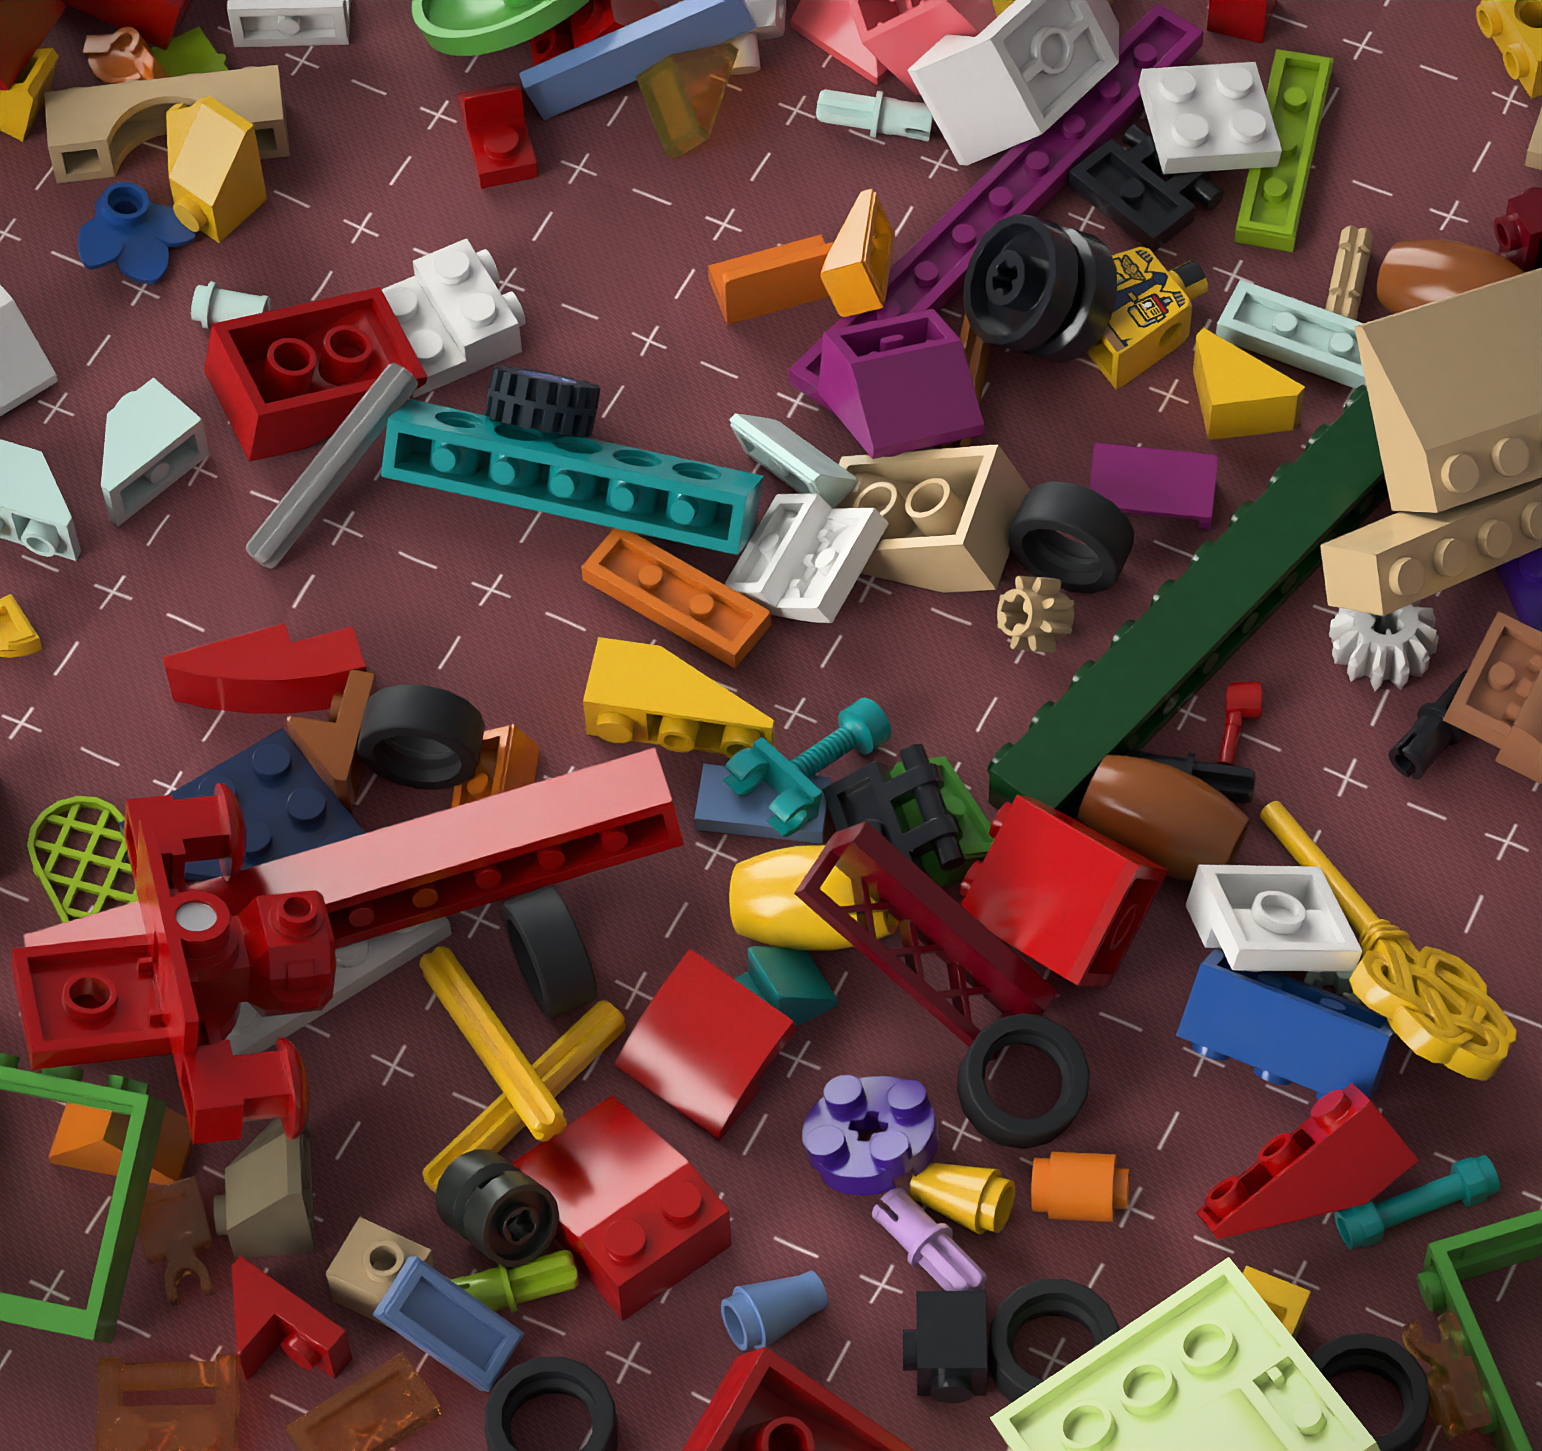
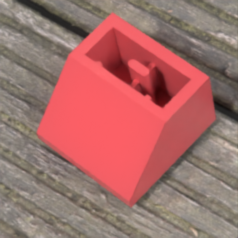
[848,0,997,96]

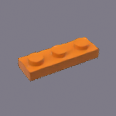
[581,528,771,669]

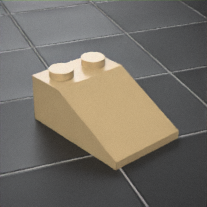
[834,444,1031,593]

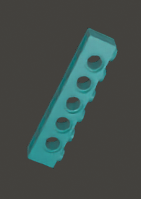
[381,399,764,555]

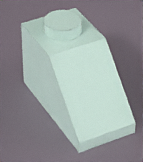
[101,377,210,527]

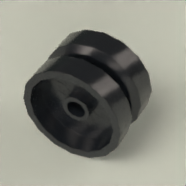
[964,213,1117,363]

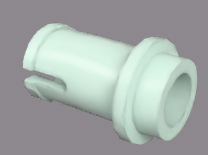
[191,281,271,329]

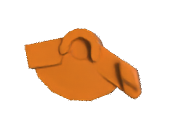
[83,27,170,85]

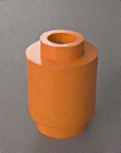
[1031,1151,1130,1223]

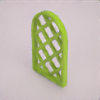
[27,796,139,923]

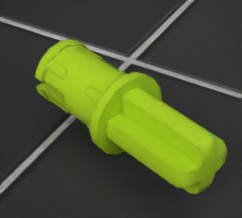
[450,1250,579,1313]

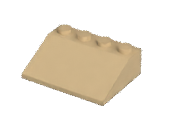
[1354,268,1542,513]

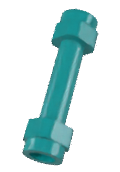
[1335,1154,1500,1250]

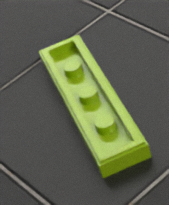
[1234,49,1334,252]

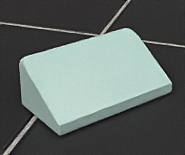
[729,413,858,509]

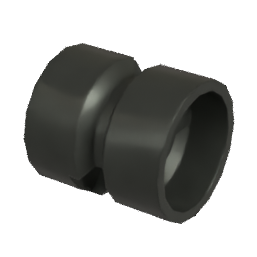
[435,1149,560,1267]

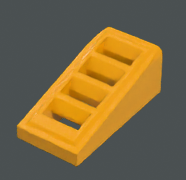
[820,189,895,317]

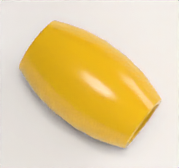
[729,845,899,951]

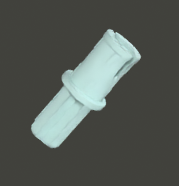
[816,89,933,142]

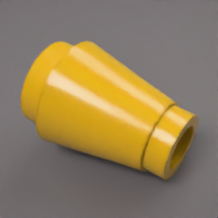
[909,1163,1015,1235]

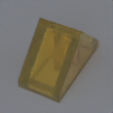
[636,43,739,160]

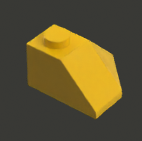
[166,96,267,243]

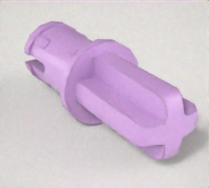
[872,1186,987,1291]

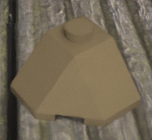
[214,1118,316,1259]

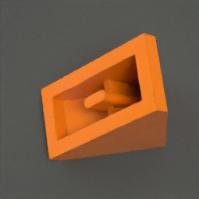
[48,1103,193,1188]

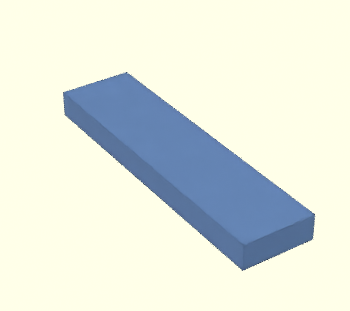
[519,0,757,120]

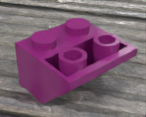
[818,309,984,459]

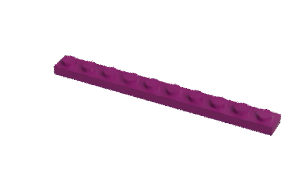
[789,3,1204,415]

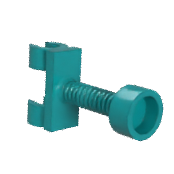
[722,698,892,837]

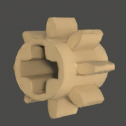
[997,576,1074,653]

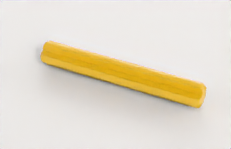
[419,946,567,1142]
[422,1000,626,1194]

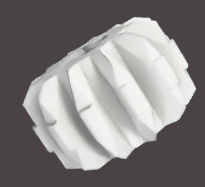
[1329,600,1439,691]

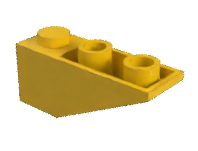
[583,637,775,759]

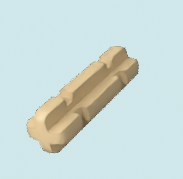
[1325,225,1373,321]

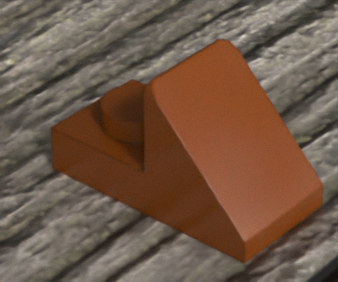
[286,670,378,814]

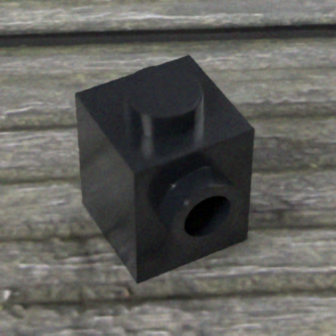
[903,1291,987,1403]

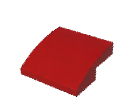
[615,949,797,1142]

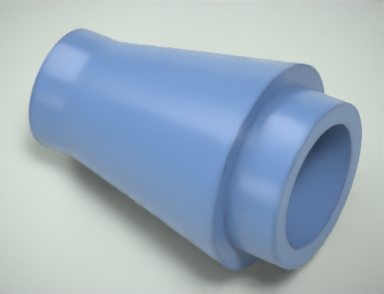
[721,1270,828,1351]

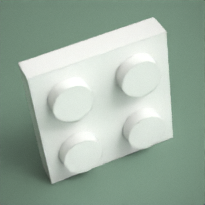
[1138,62,1282,174]

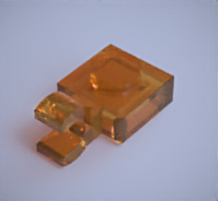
[1402,1311,1492,1441]

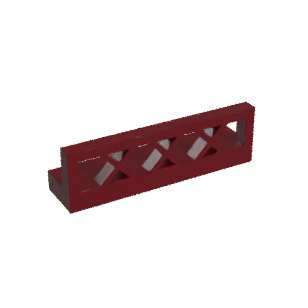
[794,821,1058,1061]

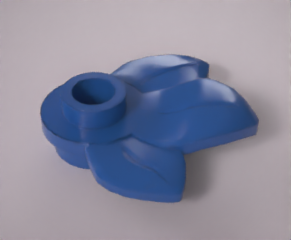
[77,182,195,284]

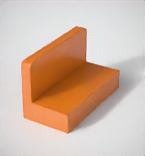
[708,234,834,325]

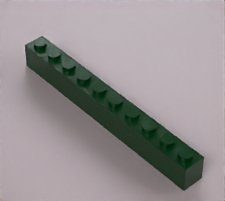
[987,384,1389,819]

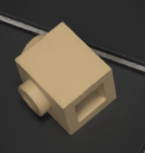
[326,1217,435,1329]

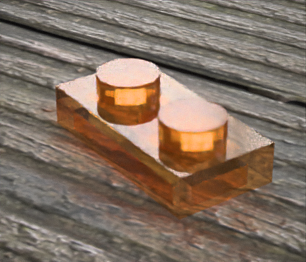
[285,1352,442,1451]

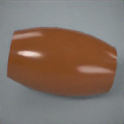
[1377,238,1526,314]
[1078,755,1250,882]

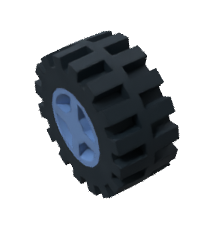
[485,366,601,437]

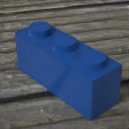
[1176,948,1397,1100]

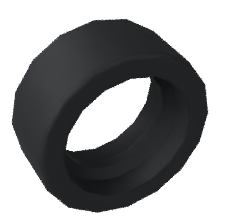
[1008,481,1134,594]
[357,684,485,789]
[501,884,598,1019]
[956,1013,1090,1149]
[989,1279,1120,1403]
[1310,1333,1431,1451]
[485,1357,618,1451]

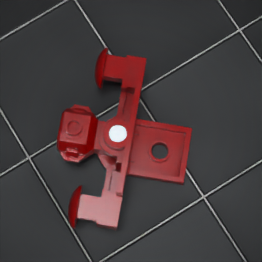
[11,783,336,1145]

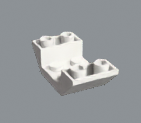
[907,0,1119,166]

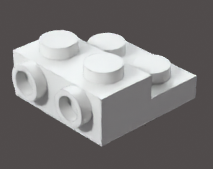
[382,238,526,398]
[1185,865,1362,973]

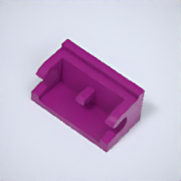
[1089,443,1219,530]

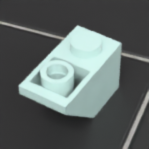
[0,439,81,561]

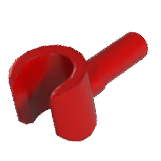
[1217,681,1262,766]

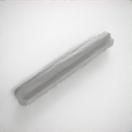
[245,363,418,569]

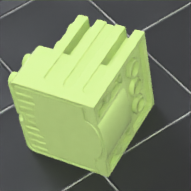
[990,1257,1381,1451]

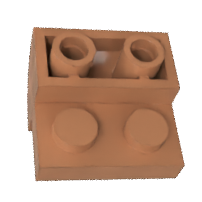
[1443,611,1542,784]

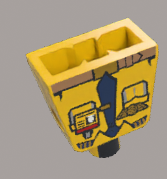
[1087,246,1208,390]

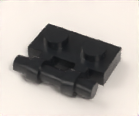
[1068,124,1224,253]
[822,744,965,875]

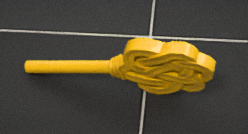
[1260,801,1517,1081]

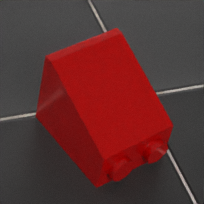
[960,795,1169,986]

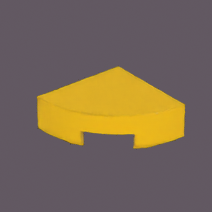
[0,594,43,658]

